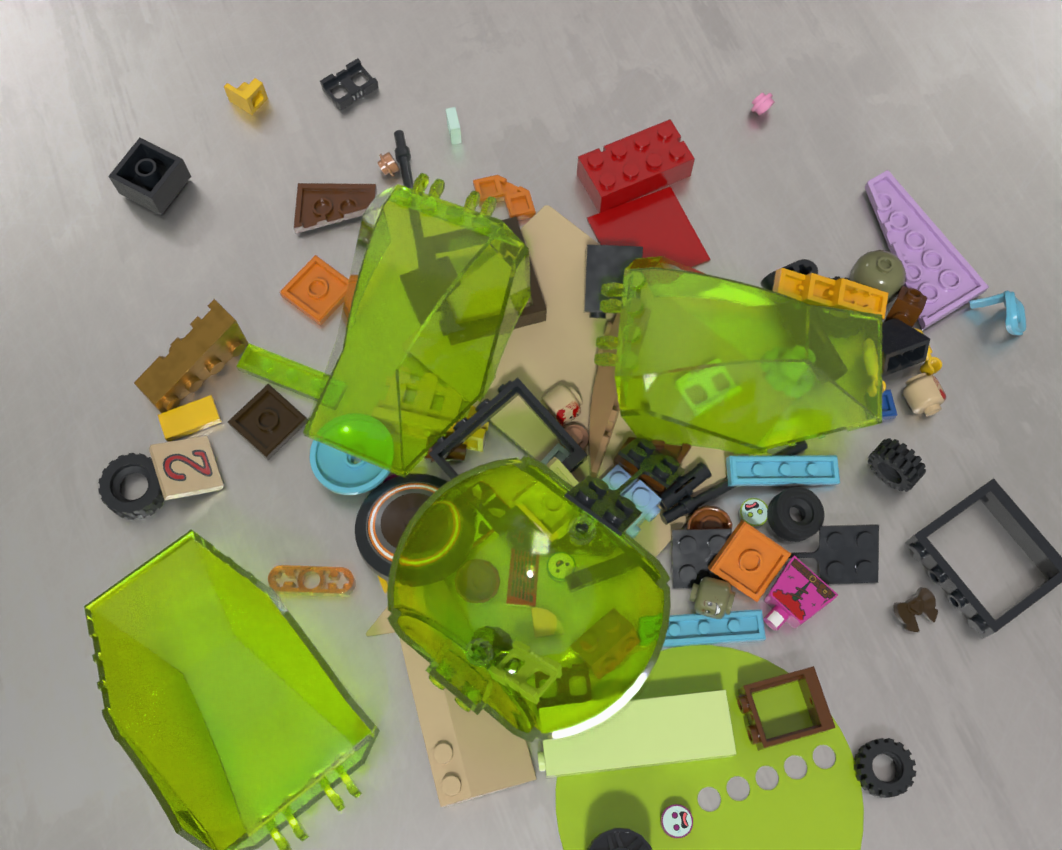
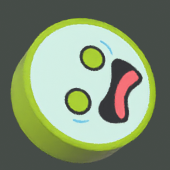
[738,498,768,528]

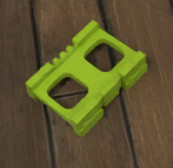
[488,640,563,705]

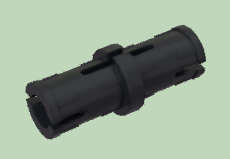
[657,462,712,511]

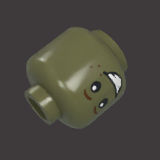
[689,577,736,619]

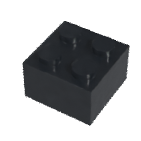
[108,137,191,215]

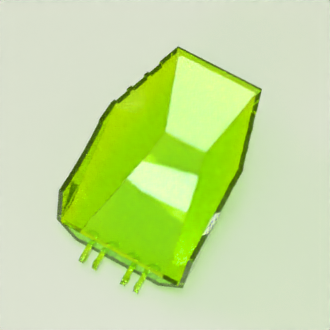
[303,173,531,477]
[594,256,882,454]
[84,529,380,850]

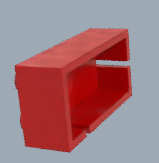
[577,119,695,213]

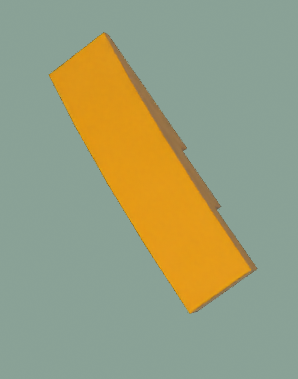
[772,268,889,320]

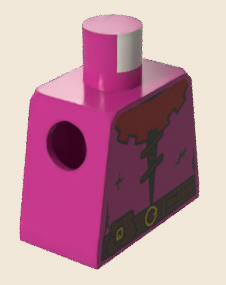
[763,555,838,631]

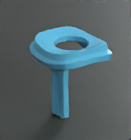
[969,290,1026,336]

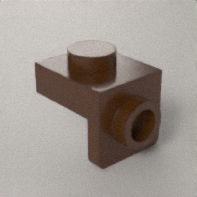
[884,286,927,327]

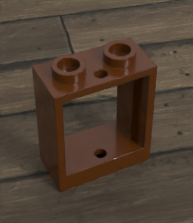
[736,666,836,751]

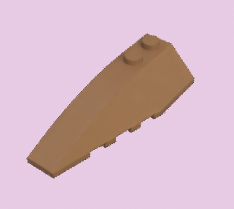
[588,309,652,478]

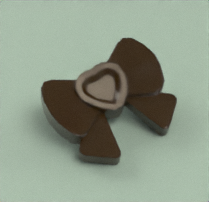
[893,587,938,632]

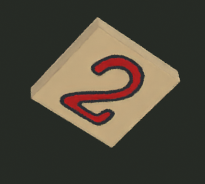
[149,436,224,500]

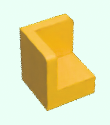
[224,78,268,115]

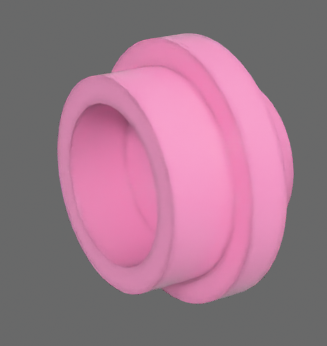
[751,93,775,116]

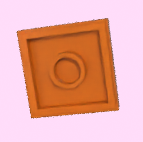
[280,255,357,326]
[708,520,791,602]

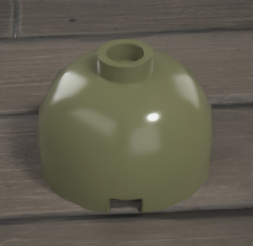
[849,250,906,304]

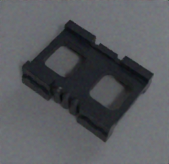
[320,58,378,111]

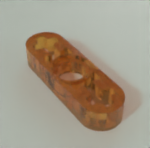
[268,565,356,597]

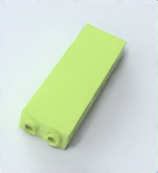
[534,690,736,778]

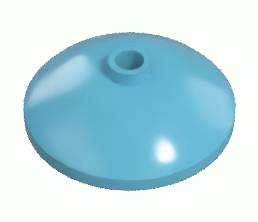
[310,412,396,495]

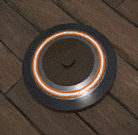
[355,473,474,585]

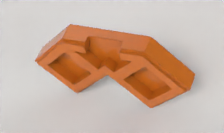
[473,175,536,221]

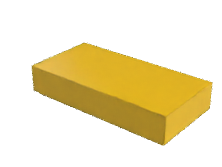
[158,395,222,442]

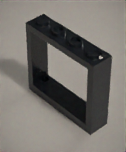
[429,377,588,536]
[905,478,1062,639]

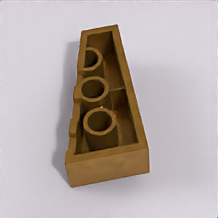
[134,299,249,413]

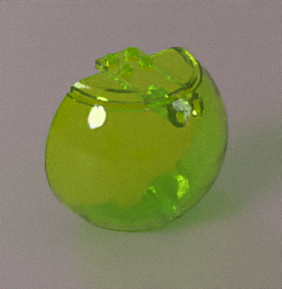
[387,456,671,742]

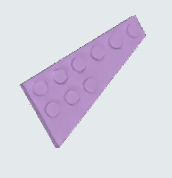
[865,170,989,330]

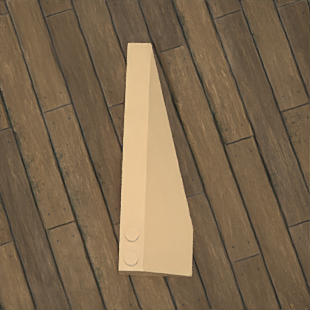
[387,578,537,807]

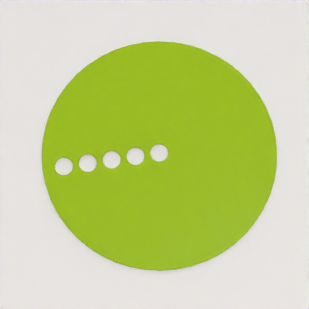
[555,645,864,850]

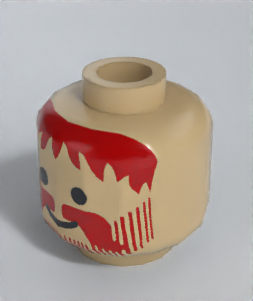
[903,373,946,416]
[540,385,583,427]

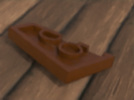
[293,183,377,234]

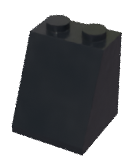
[584,245,643,319]

